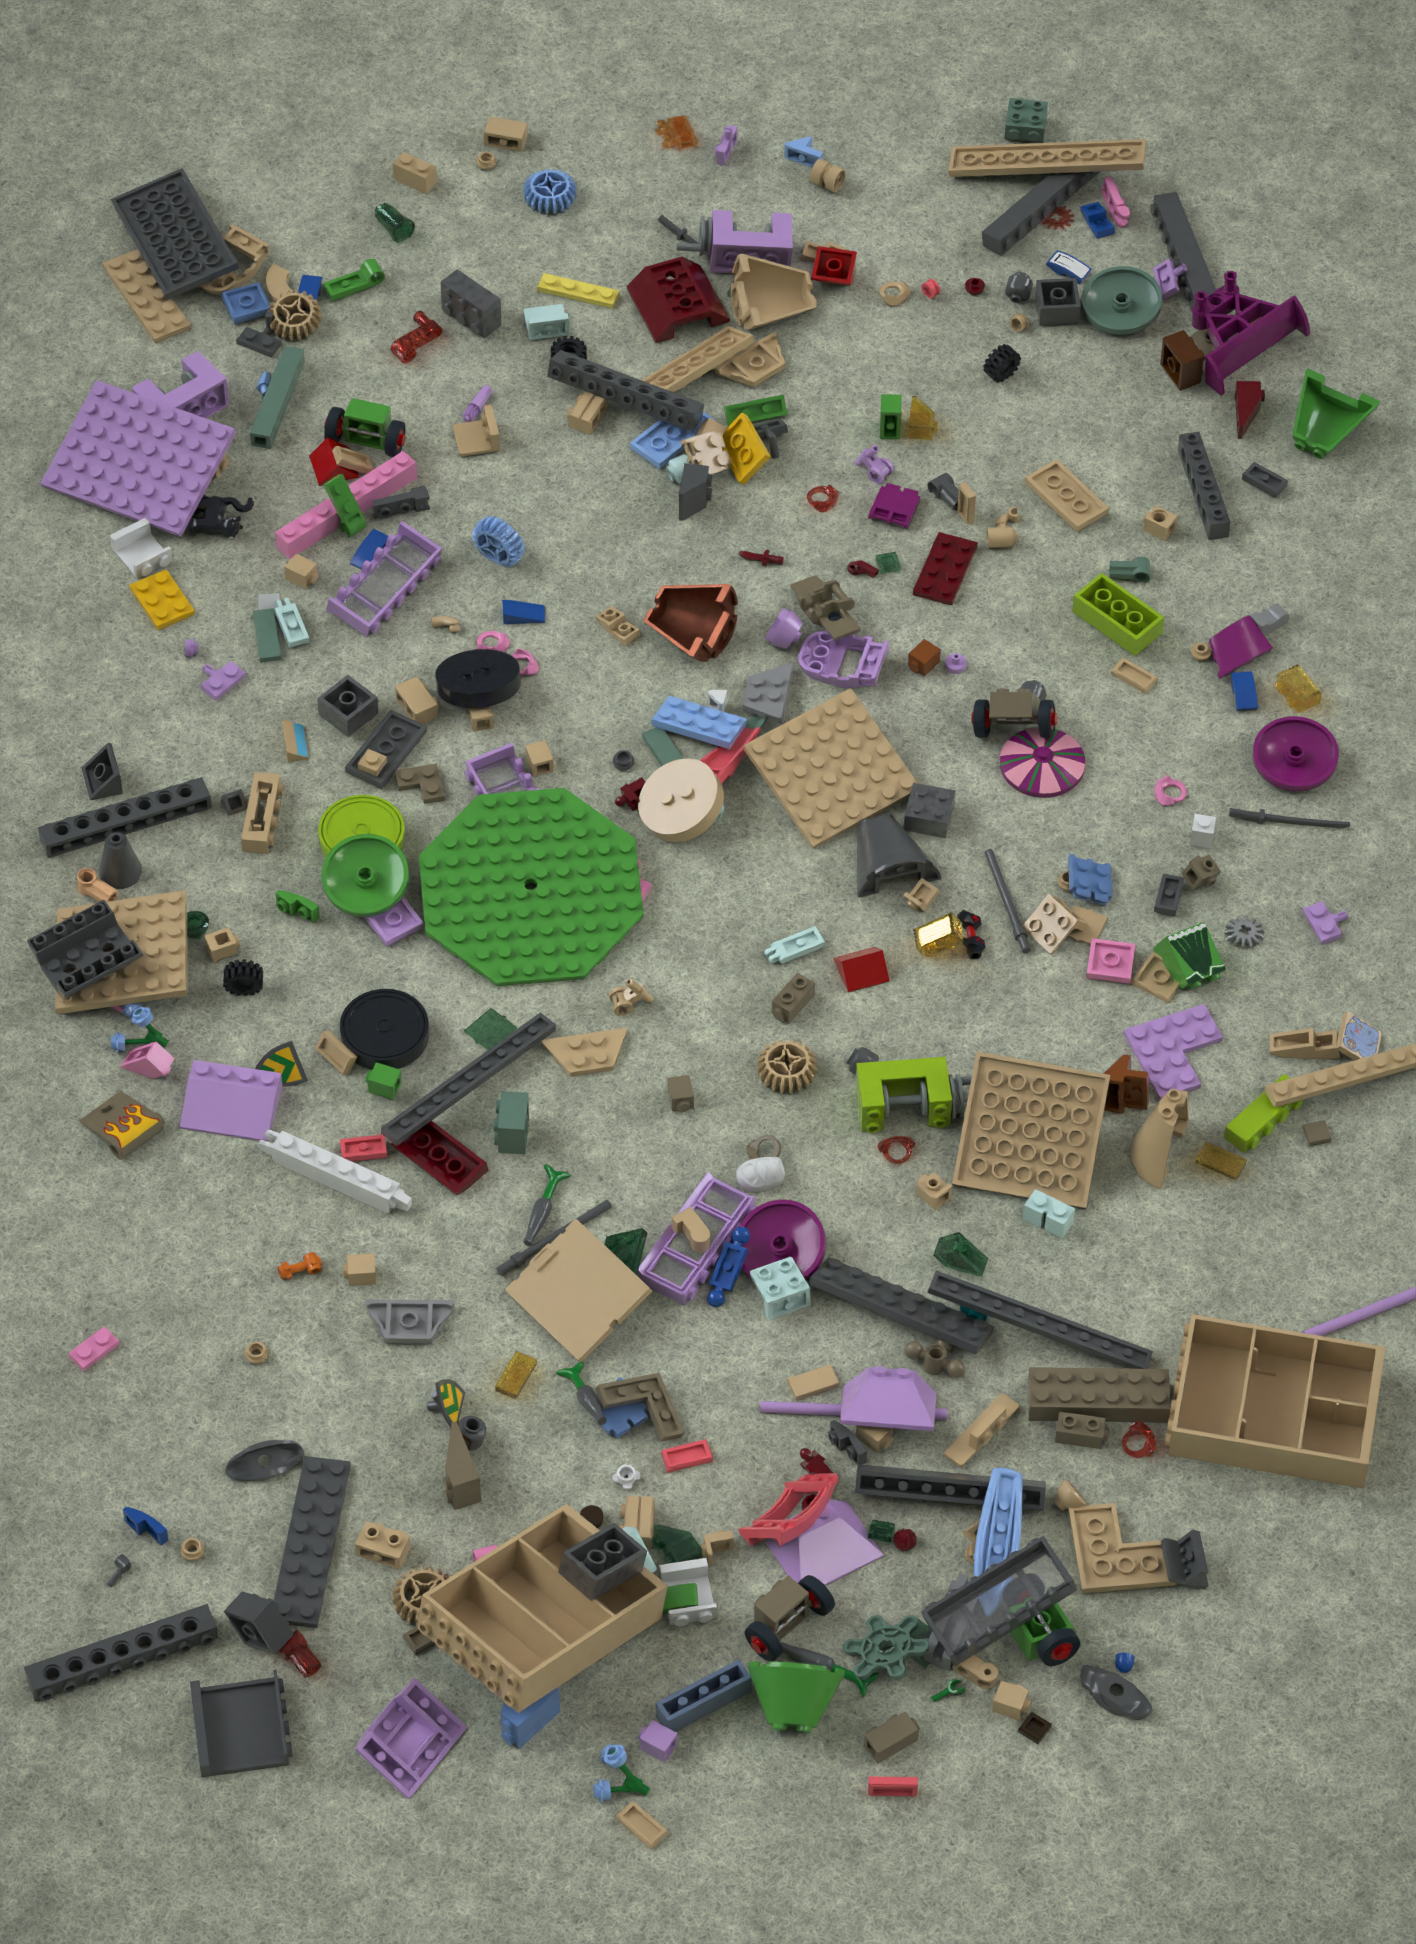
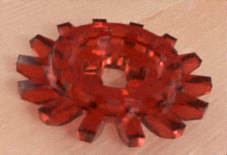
[1041,206,1074,230]

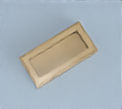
[332,446,374,474]
[957,482,976,524]
[1111,658,1158,694]
[315,1030,357,1075]
[787,1364,839,1401]
[616,1801,668,1850]

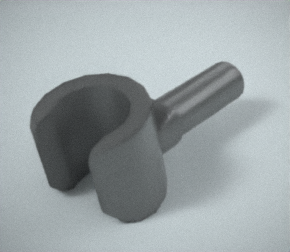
[107,1554,131,1587]

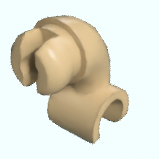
[995,507,1020,527]

